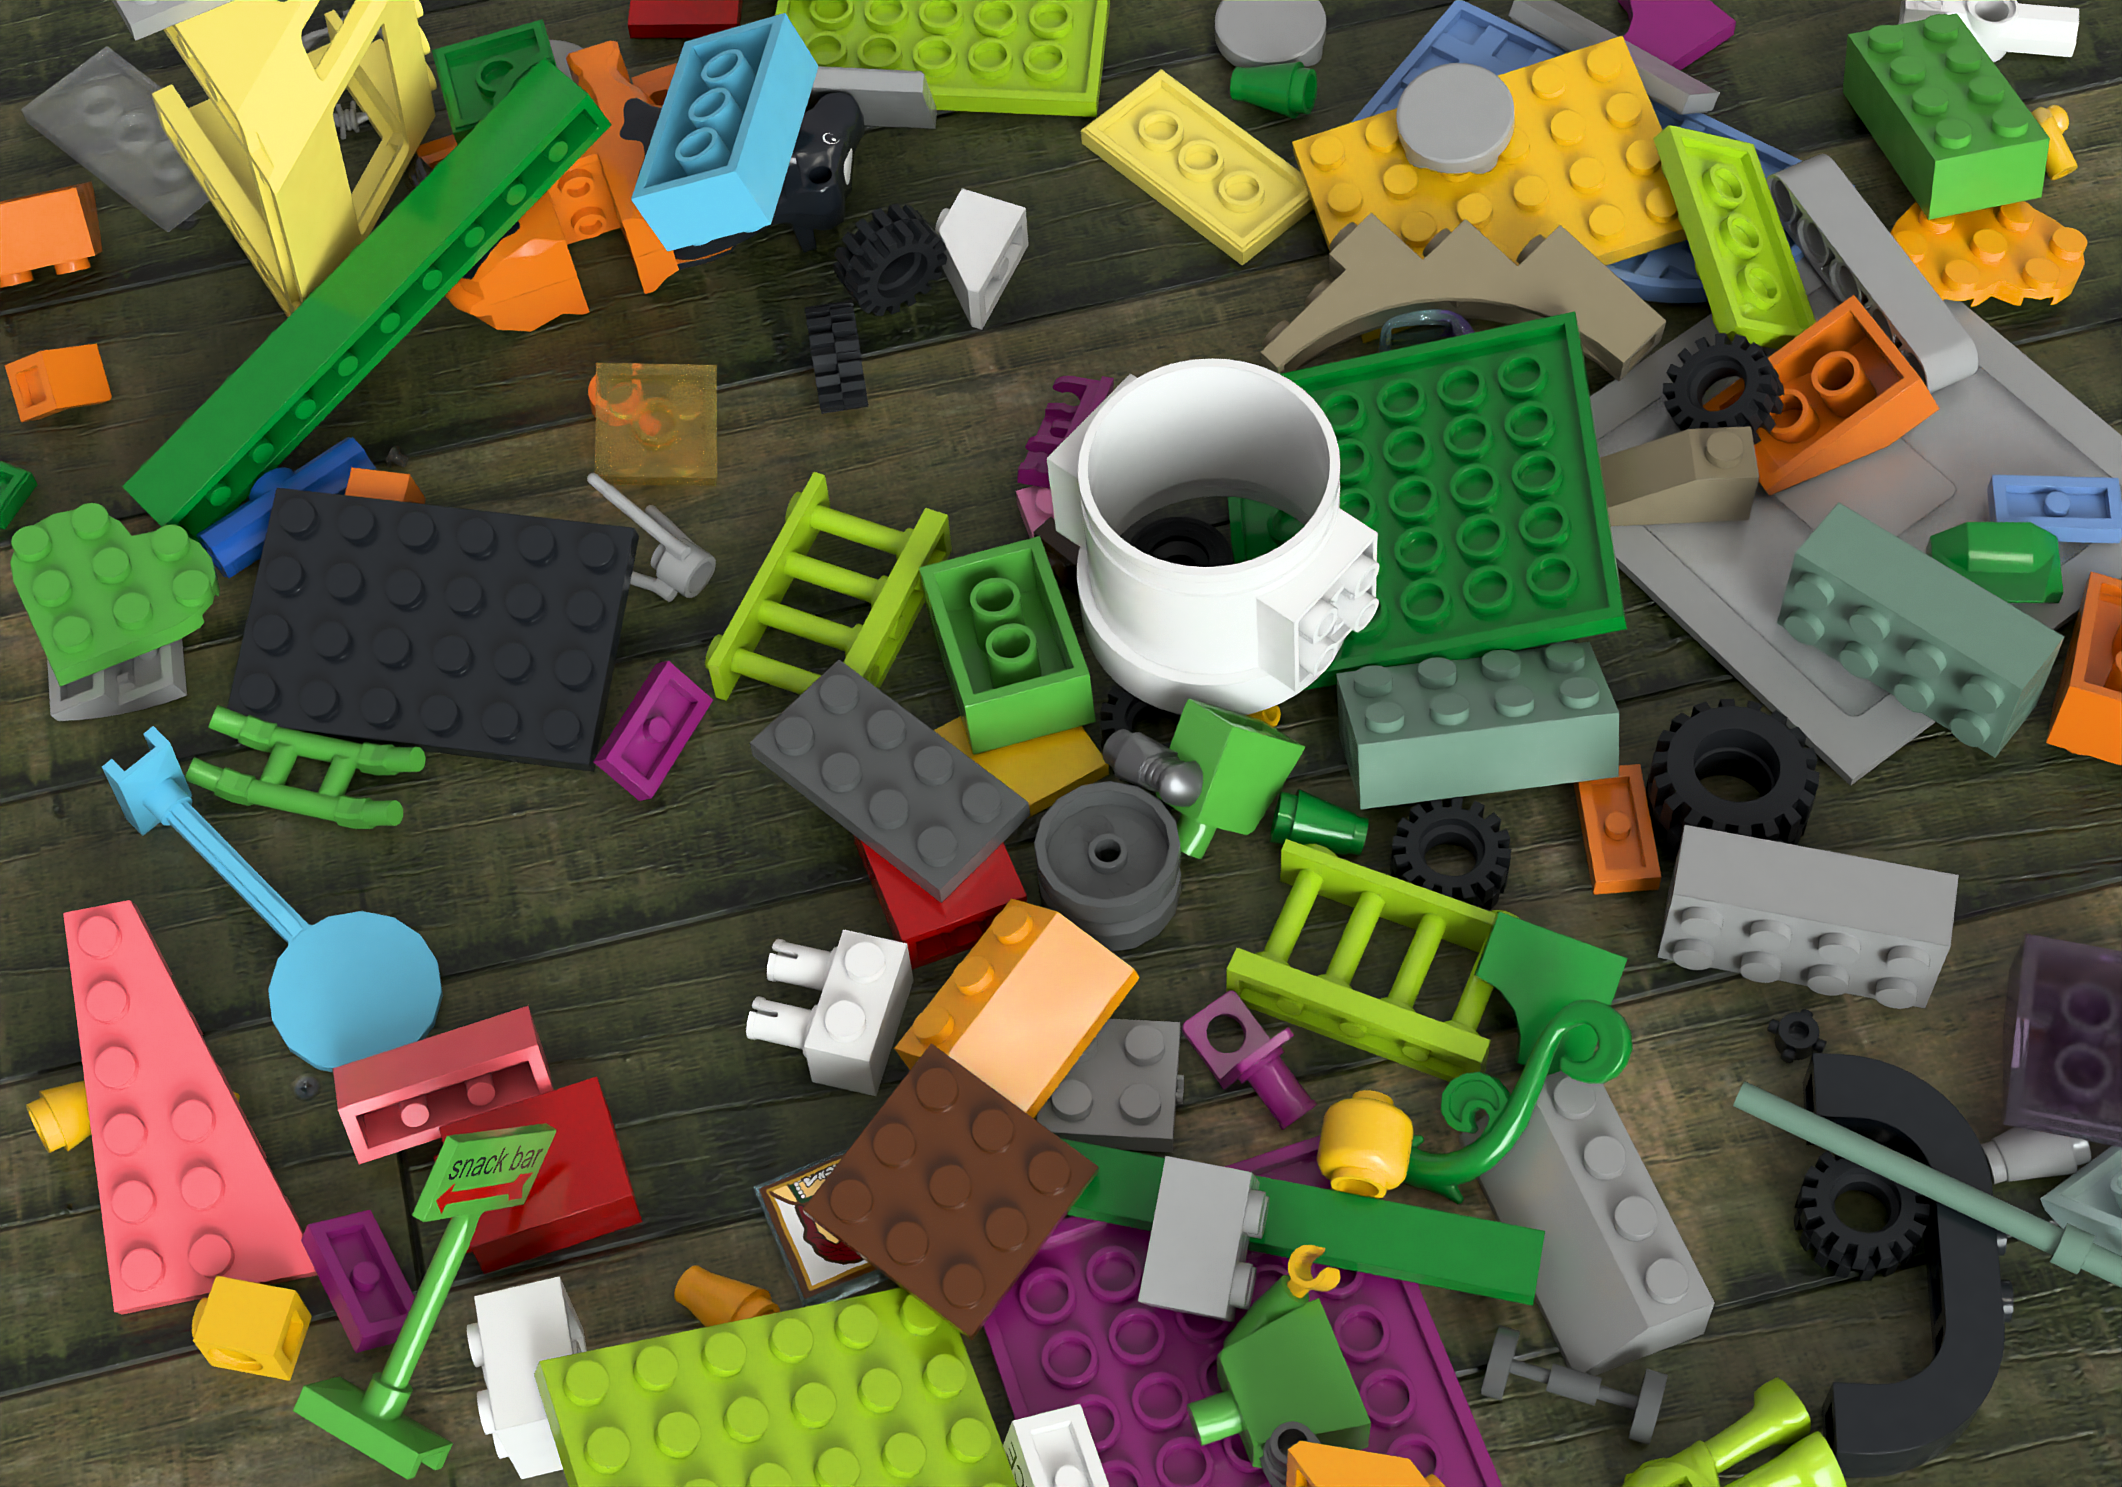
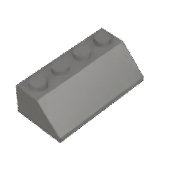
[1459,1071,1715,1376]

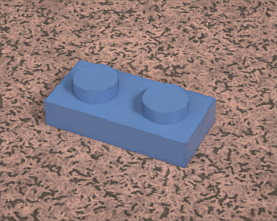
[1987,475,2122,543]

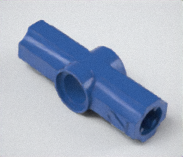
[196,437,377,578]

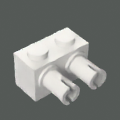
[746,930,914,1096]

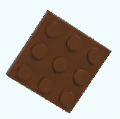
[802,1043,1099,1341]

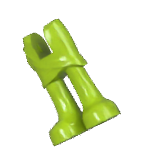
[1621,1377,1847,1487]

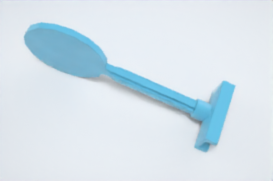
[102,726,443,1072]

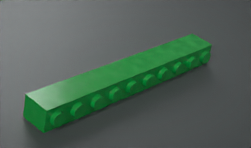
[122,57,612,543]

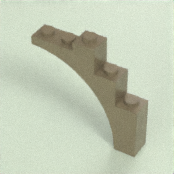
[1261,213,1666,381]

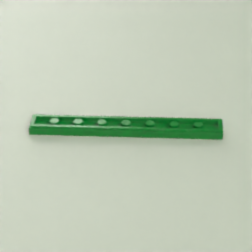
[1060,1138,1545,1306]

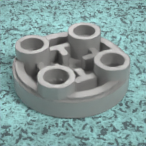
[1215,0,1326,67]
[1396,63,1515,174]

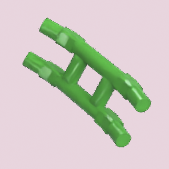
[185,705,426,829]

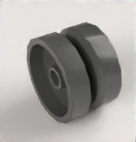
[1034,781,1181,952]

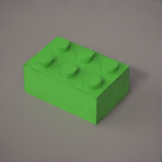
[919,536,1096,755]

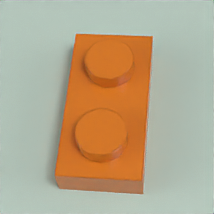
[1574,764,1661,895]

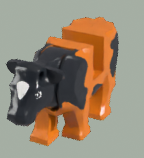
[404,40,865,332]

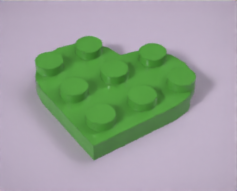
[10,503,220,686]

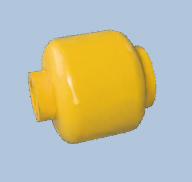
[1317,1090,1414,1199]

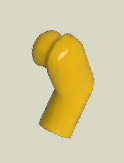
[2031,105,2078,180]

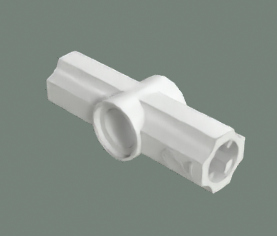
[1898,0,2079,62]

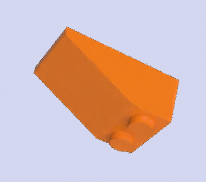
[1703,295,1939,496]
[2046,571,2122,766]

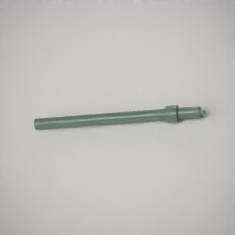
[1733,1081,2122,1288]

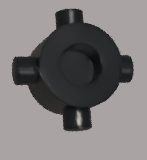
[1767,1009,1827,1063]

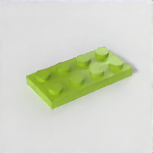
[1653,125,1816,350]

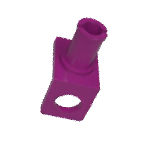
[1181,990,1318,1130]

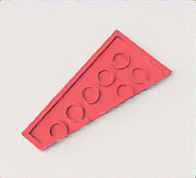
[63,900,317,1315]

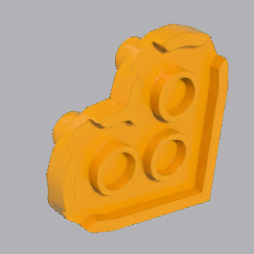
[1890,201,2088,307]

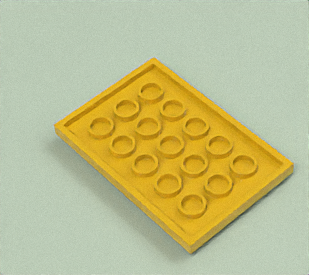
[1292,36,1687,343]

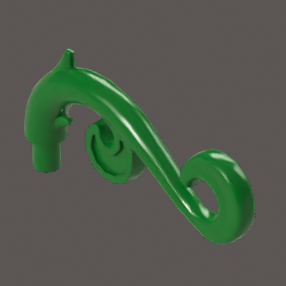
[1402,1000,1633,1205]

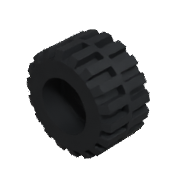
[1645,698,1820,859]

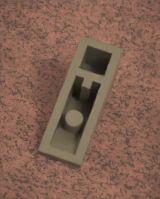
[1600,426,1759,526]

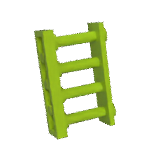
[705,472,952,701]
[1226,839,1520,1082]

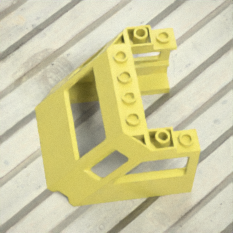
[152,0,437,317]

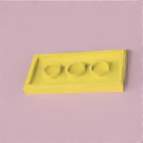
[1081,69,1314,266]

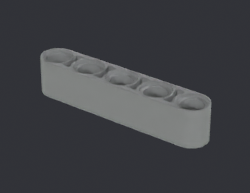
[1766,153,1979,394]

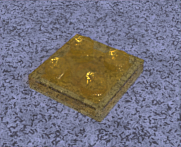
[595,363,717,486]

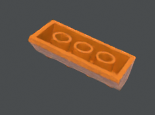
[0,181,103,288]

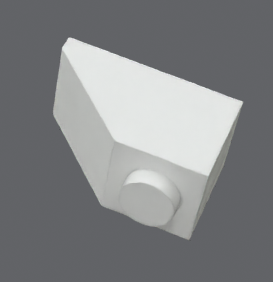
[935,188,1028,330]

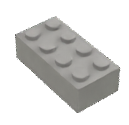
[1658,825,1959,1009]

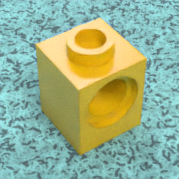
[192,1276,312,1381]

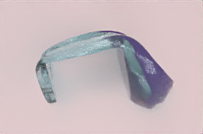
[1377,309,1475,353]

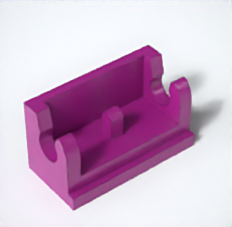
[1017,376,1114,489]

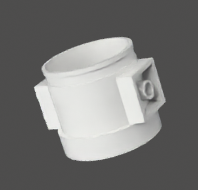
[1047,358,1380,715]

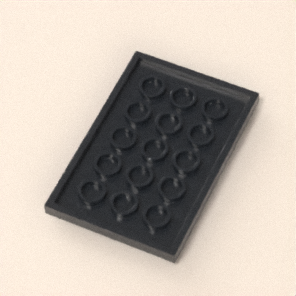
[227,488,639,772]

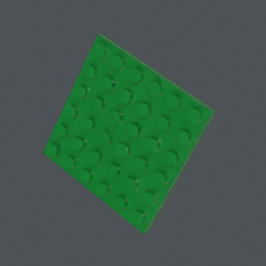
[1228,311,1627,691]

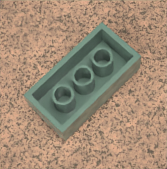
[1777,502,2064,758]
[1336,642,1619,809]

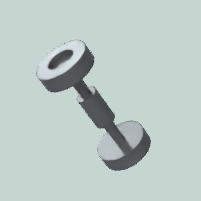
[1481,1325,1668,1445]

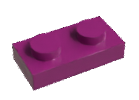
[593,660,713,801]
[301,1209,415,1353]

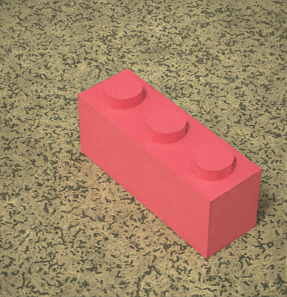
[333,1006,554,1164]

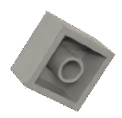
[1138,1156,1269,1323]

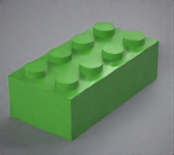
[1843,13,2050,220]

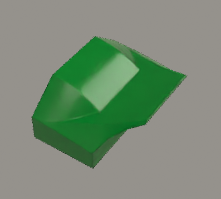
[1926,522,2063,603]

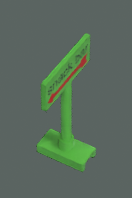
[293,1123,557,1480]

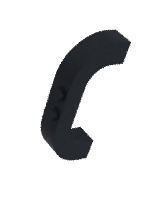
[1803,1053,2013,1478]

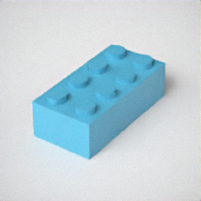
[631,13,819,251]

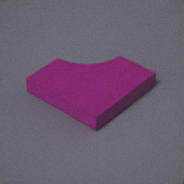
[1617,0,1736,71]

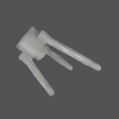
[587,473,716,602]

